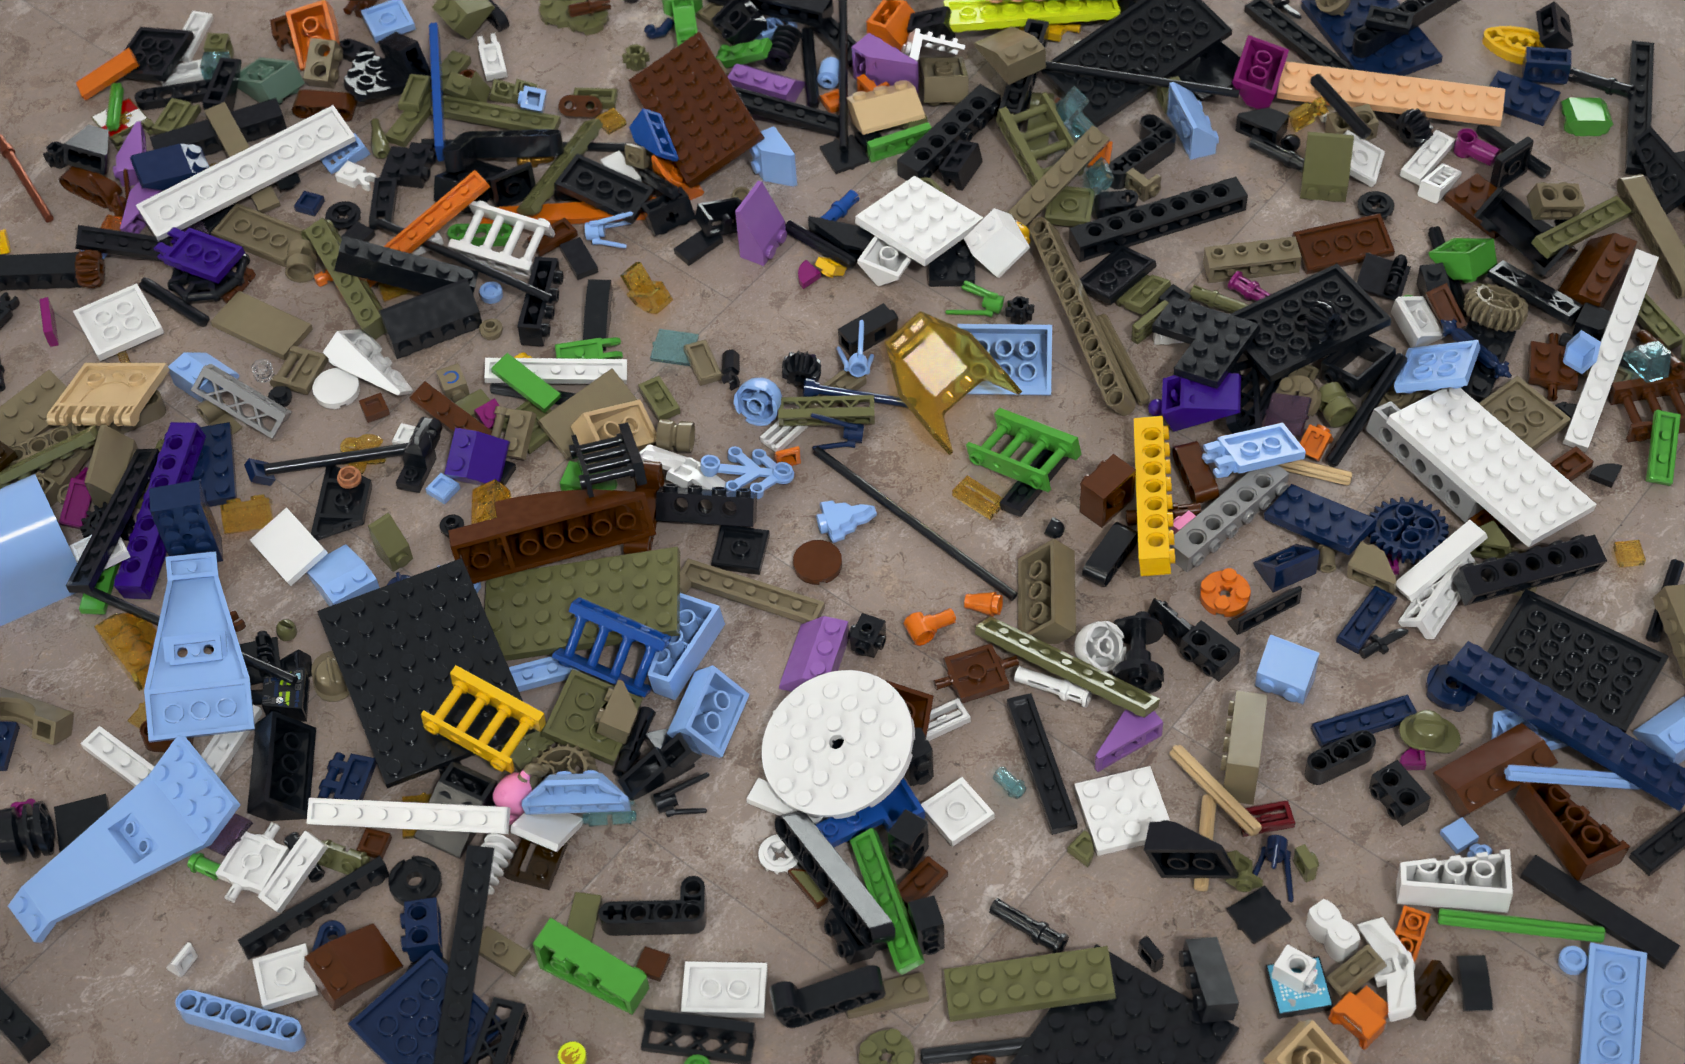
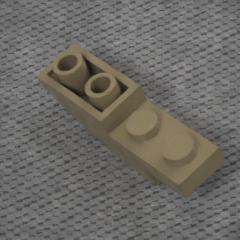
[36,447,93,506]

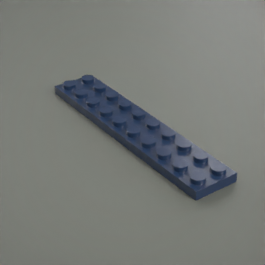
[1445,641,1685,812]

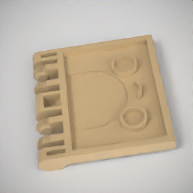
[46,363,170,426]

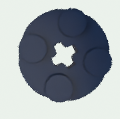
[1426,661,1478,712]

